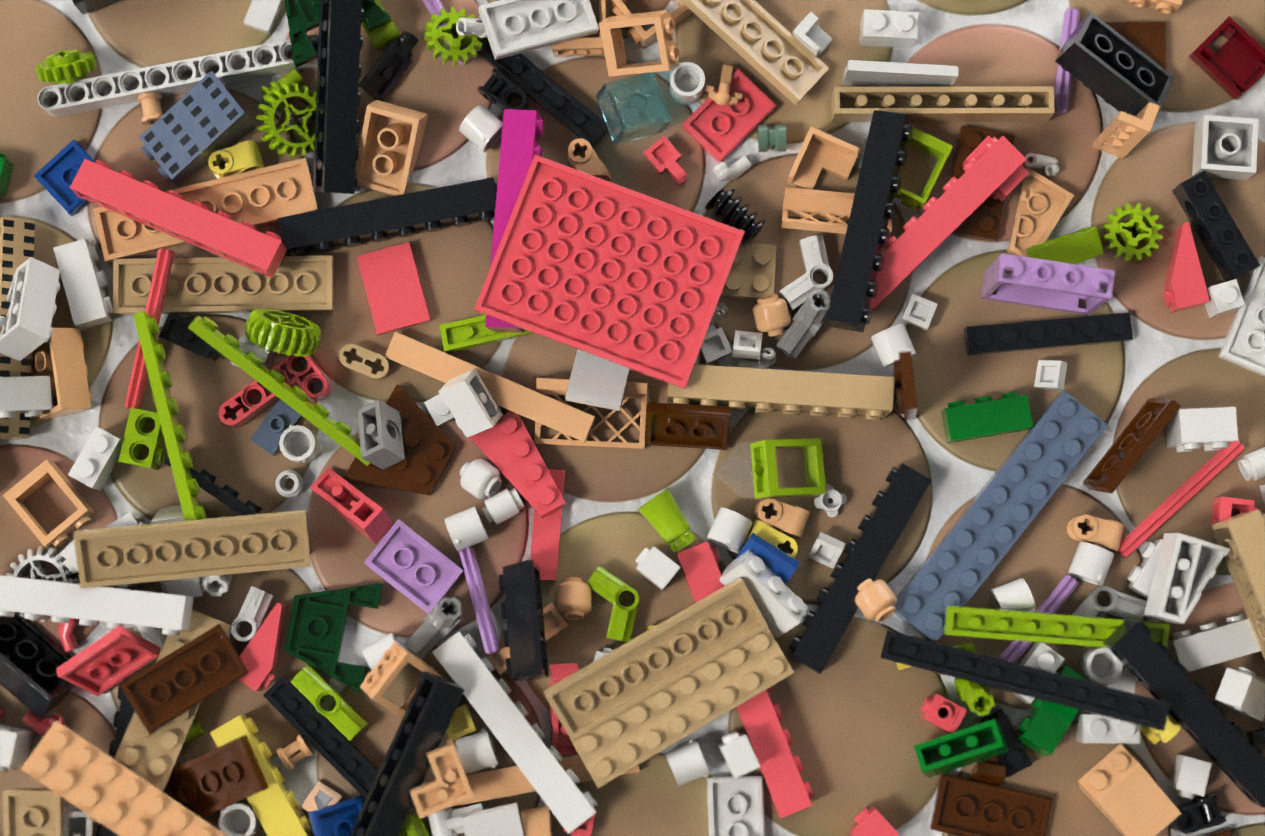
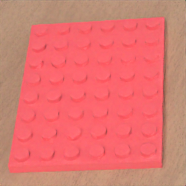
[474,155,745,389]

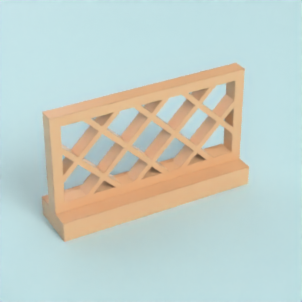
[534,377,648,449]

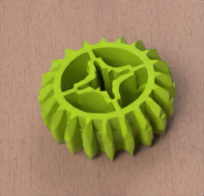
[256,83,317,157]
[245,308,321,357]

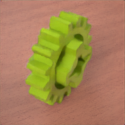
[424,6,483,67]
[35,49,97,84]
[1102,203,1163,263]

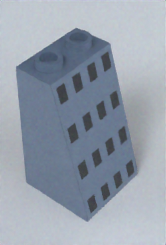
[139,71,255,186]

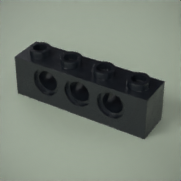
[1172,171,1260,282]

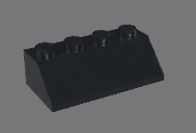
[1055,11,1175,117]
[499,560,549,681]
[0,612,75,719]

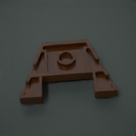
[344,385,457,496]

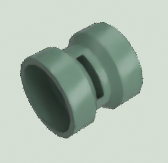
[757,124,787,152]

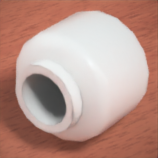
[460,458,502,499]

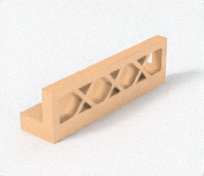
[1093,102,1160,159]
[781,187,894,238]

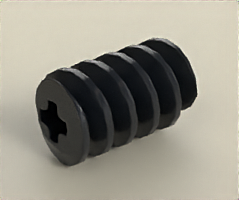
[705,188,765,246]

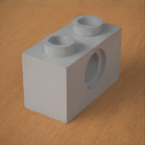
[357,400,405,469]

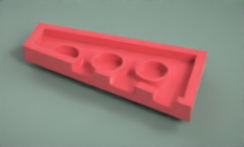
[469,411,567,518]

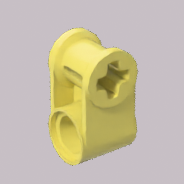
[208,140,265,179]
[743,519,798,559]

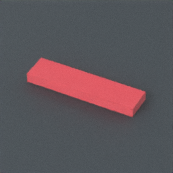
[530,469,566,581]

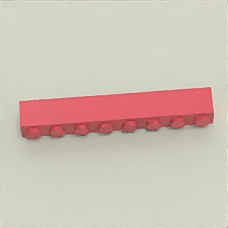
[869,136,1027,311]
[70,159,287,279]

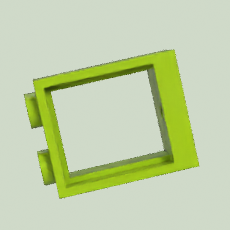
[894,127,953,210]
[750,438,827,499]

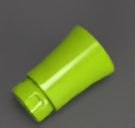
[637,488,696,553]

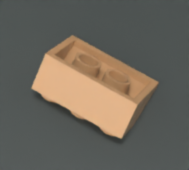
[31,328,92,421]

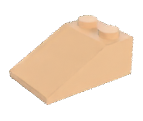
[355,100,428,196]
[1078,744,1181,836]

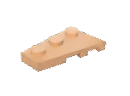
[1007,167,1074,257]

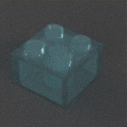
[596,72,672,145]

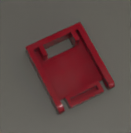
[1189,16,1265,100]

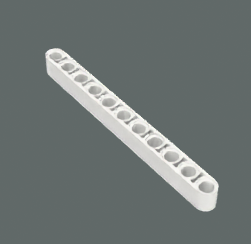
[37,34,319,117]

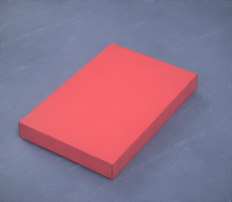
[682,68,777,163]
[356,242,431,336]
[57,625,160,696]

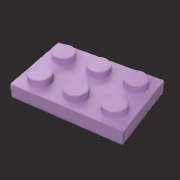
[364,519,464,614]

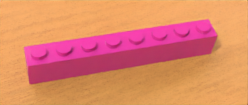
[485,109,545,333]

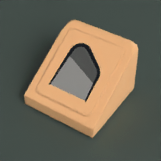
[301,781,343,812]

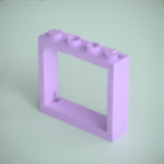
[980,253,1115,315]

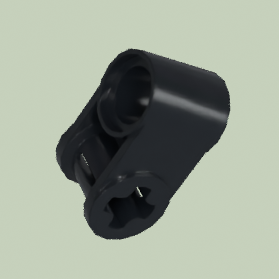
[477,68,529,111]
[1169,793,1227,834]

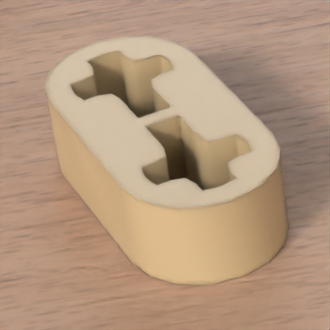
[339,344,390,380]

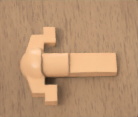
[705,64,742,106]

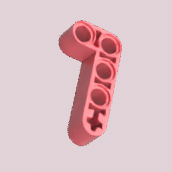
[218,355,331,428]

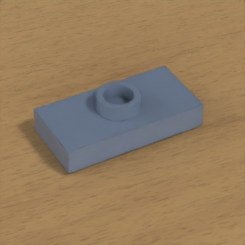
[250,399,302,456]

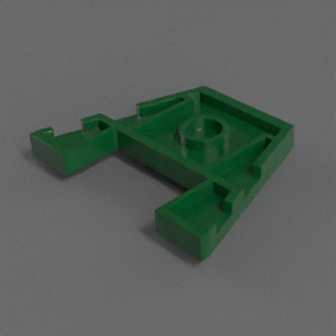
[284,0,392,68]
[284,583,383,692]

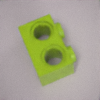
[118,407,165,470]

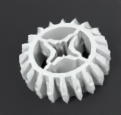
[5,546,80,622]

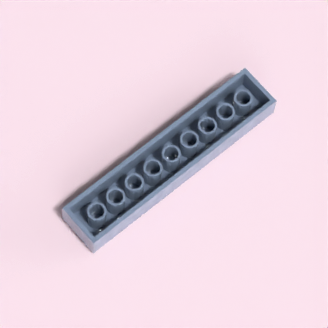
[894,390,1108,643]

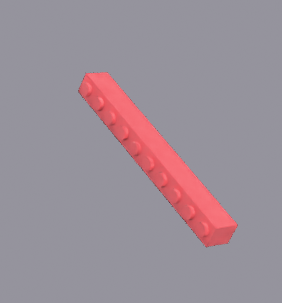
[676,541,814,818]

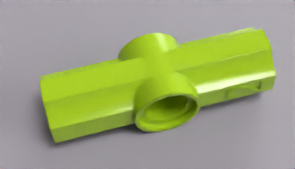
[291,664,368,741]

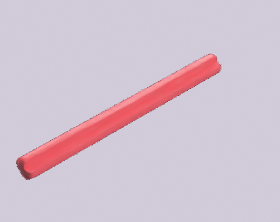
[125,248,174,409]
[1118,441,1245,558]

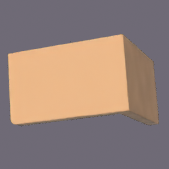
[786,127,860,190]
[409,739,474,819]

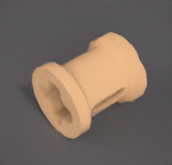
[137,92,163,126]
[277,734,314,771]

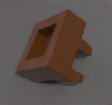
[971,756,1006,786]

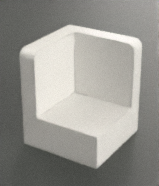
[792,12,832,57]

